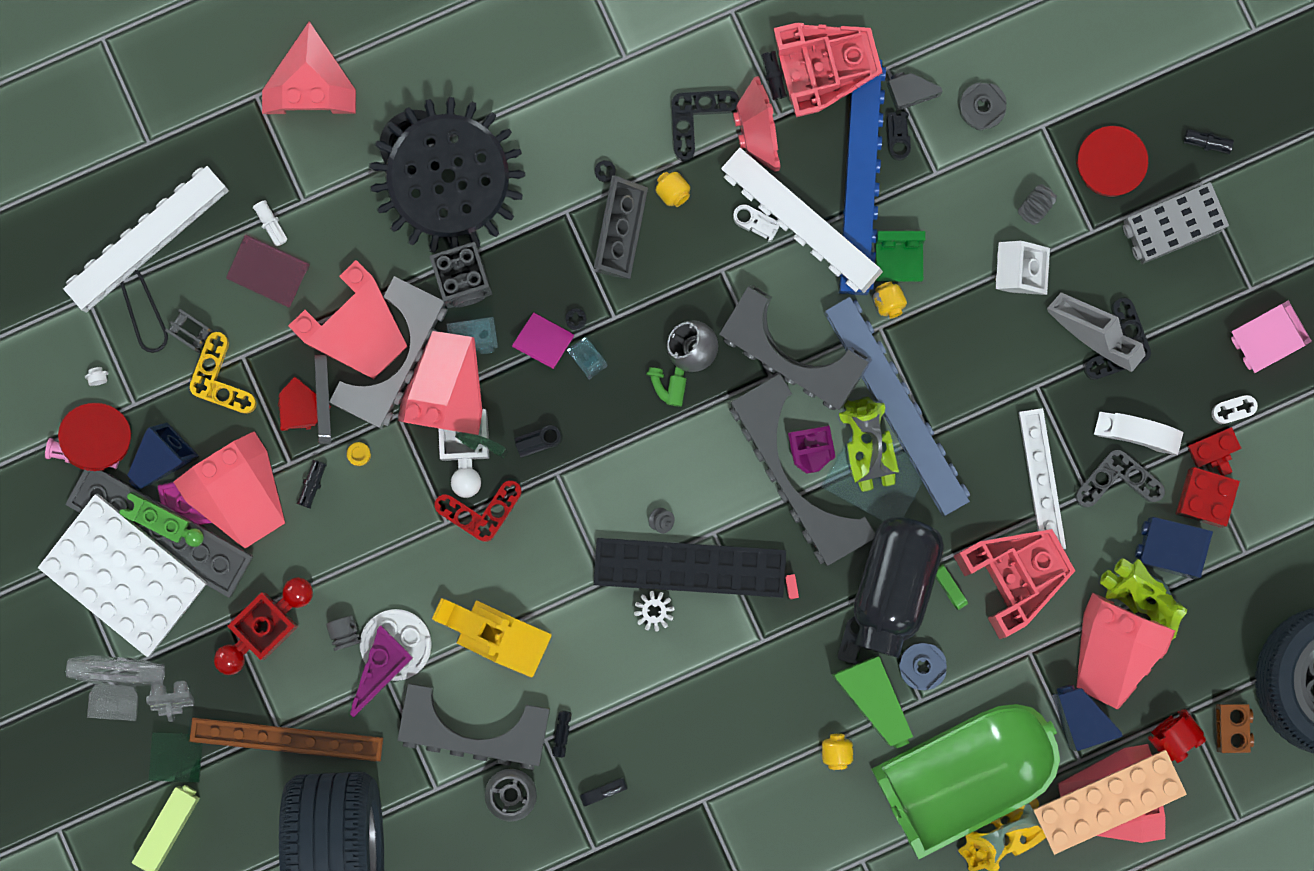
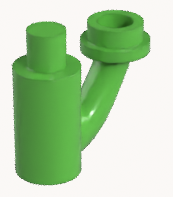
[646,367,687,407]

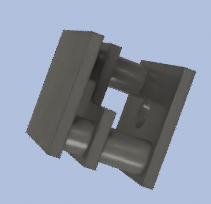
[165,309,214,353]

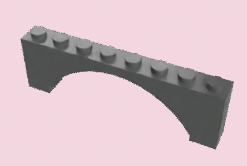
[729,374,875,567]

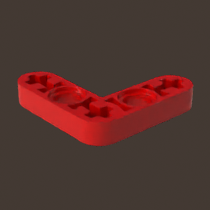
[435,481,522,542]

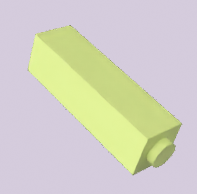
[132,785,200,871]

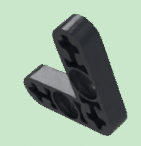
[672,90,739,162]
[1084,298,1151,380]

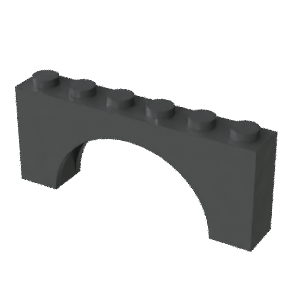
[719,285,872,410]
[397,684,550,770]

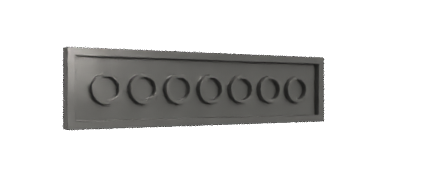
[65,470,254,598]

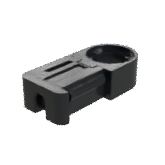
[887,112,911,161]
[837,616,861,664]
[579,777,628,807]

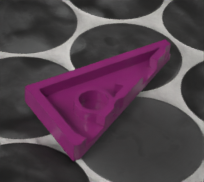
[350,625,414,717]

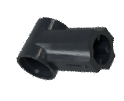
[514,425,563,458]

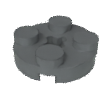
[959,82,1007,131]

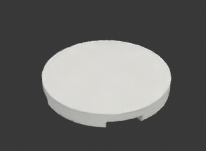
[360,609,432,681]

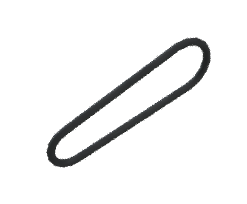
[120,270,168,353]

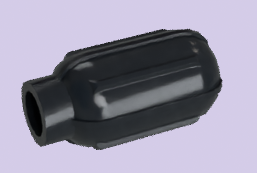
[854,517,944,658]

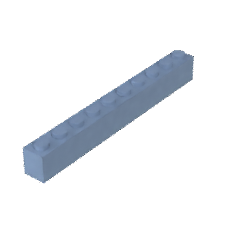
[824,297,970,517]

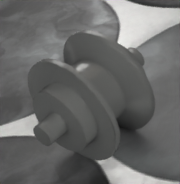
[648,507,675,534]

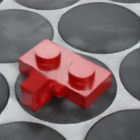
[1187,427,1242,476]

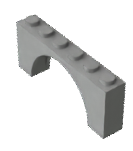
[329,276,448,429]

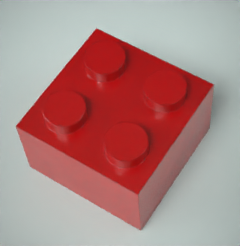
[1176,467,1240,528]

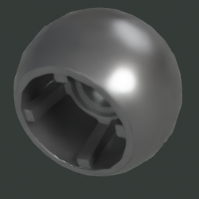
[667,320,718,372]
[484,769,537,822]

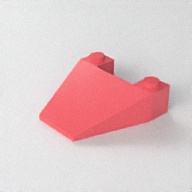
[288,260,408,379]
[953,529,1075,639]

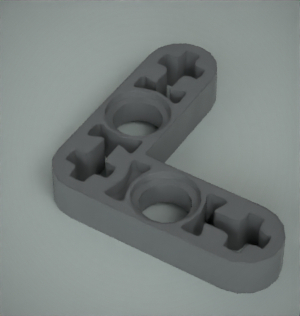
[1075,450,1165,508]

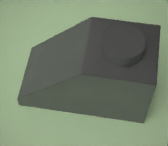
[887,72,943,112]

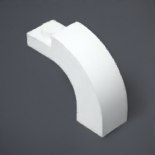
[1094,412,1183,455]

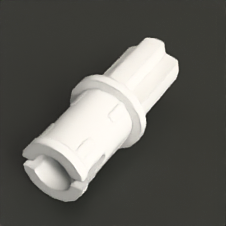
[253,200,287,246]

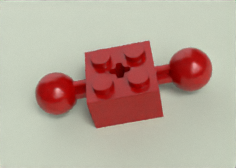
[214,577,313,675]

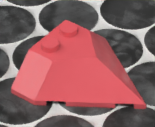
[262,22,356,114]
[733,76,780,172]

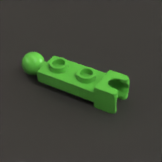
[119,492,204,547]

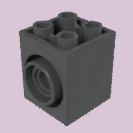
[429,242,493,308]

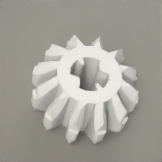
[634,591,674,631]

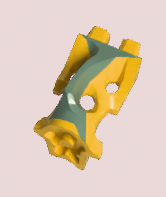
[958,798,1046,871]

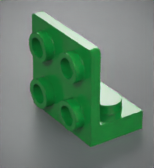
[876,231,926,282]

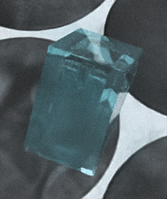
[567,337,607,380]

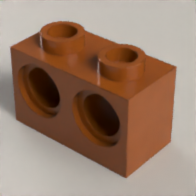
[1216,704,1254,753]

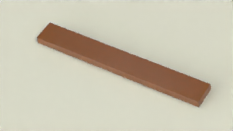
[190,718,384,762]

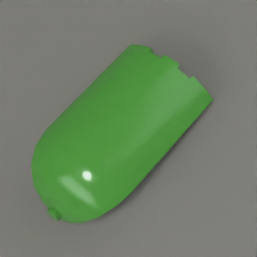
[871,704,1060,859]

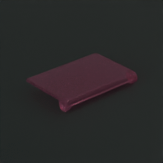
[226,235,310,308]

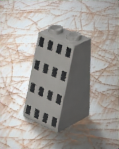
[1123,182,1229,264]

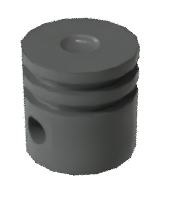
[326,615,362,651]

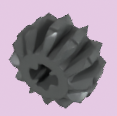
[1018,184,1057,225]

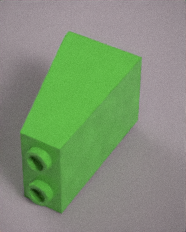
[832,656,913,748]

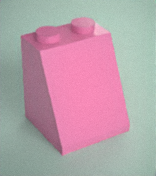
[1231,300,1312,373]

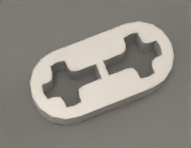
[1211,395,1257,424]

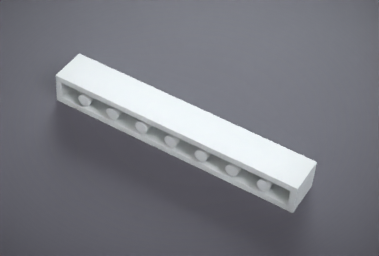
[721,148,883,293]
[63,166,229,313]

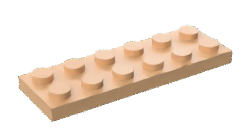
[1033,750,1187,855]

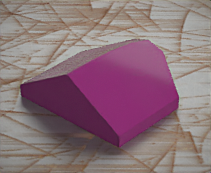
[788,426,836,474]

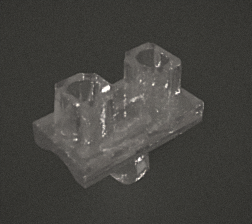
[146,681,194,722]

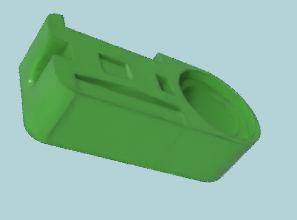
[936,564,968,610]

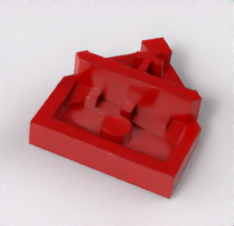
[278,377,331,431]

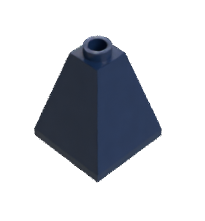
[127,423,199,489]

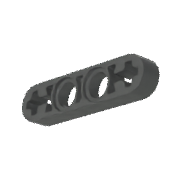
[314,355,331,445]

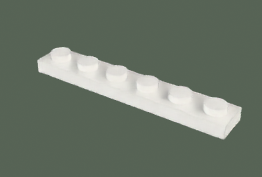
[1018,408,1066,549]

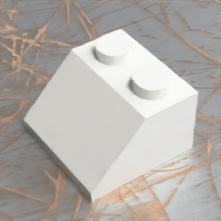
[996,241,1050,295]

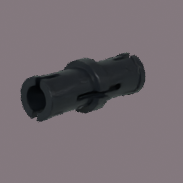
[761,51,787,100]
[1183,128,1234,154]
[296,460,327,509]

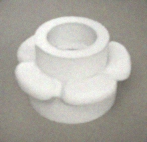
[85,367,108,386]

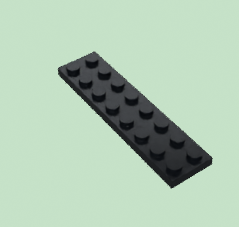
[594,538,786,598]

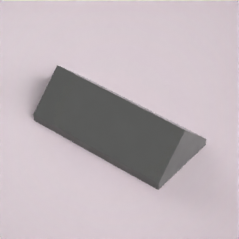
[594,176,648,279]

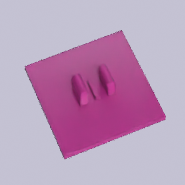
[512,313,574,369]

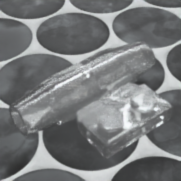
[66,656,165,721]

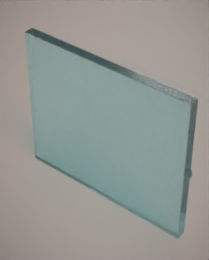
[822,433,922,522]

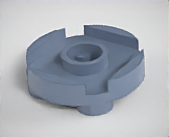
[898,643,947,690]

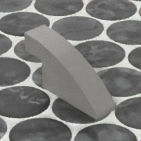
[1047,293,1146,372]

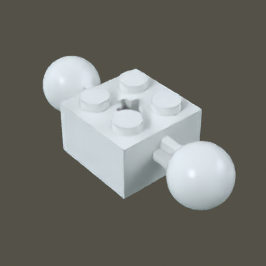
[439,409,489,498]

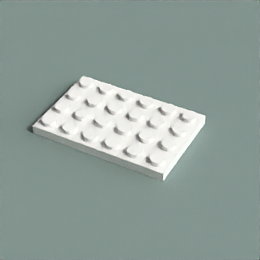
[38,494,208,657]

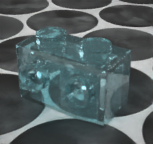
[446,317,499,354]

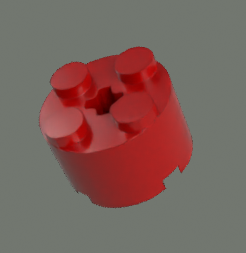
[1148,709,1206,763]

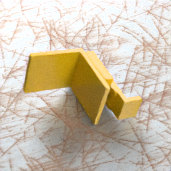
[432,598,552,678]

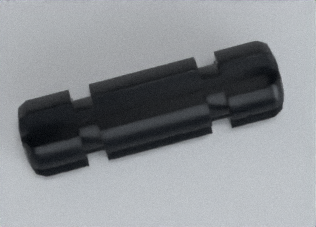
[552,710,572,758]

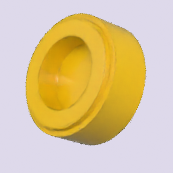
[347,442,371,466]

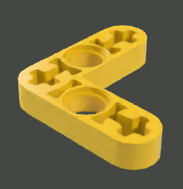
[190,332,257,414]

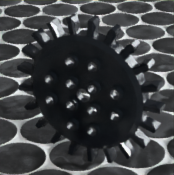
[369,97,525,253]

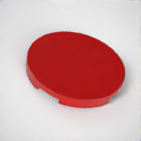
[1077,126,1148,197]
[58,403,131,471]

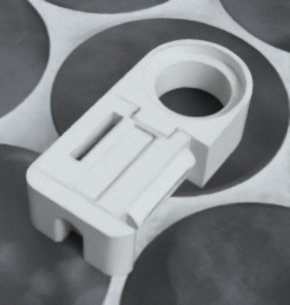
[733,205,779,242]

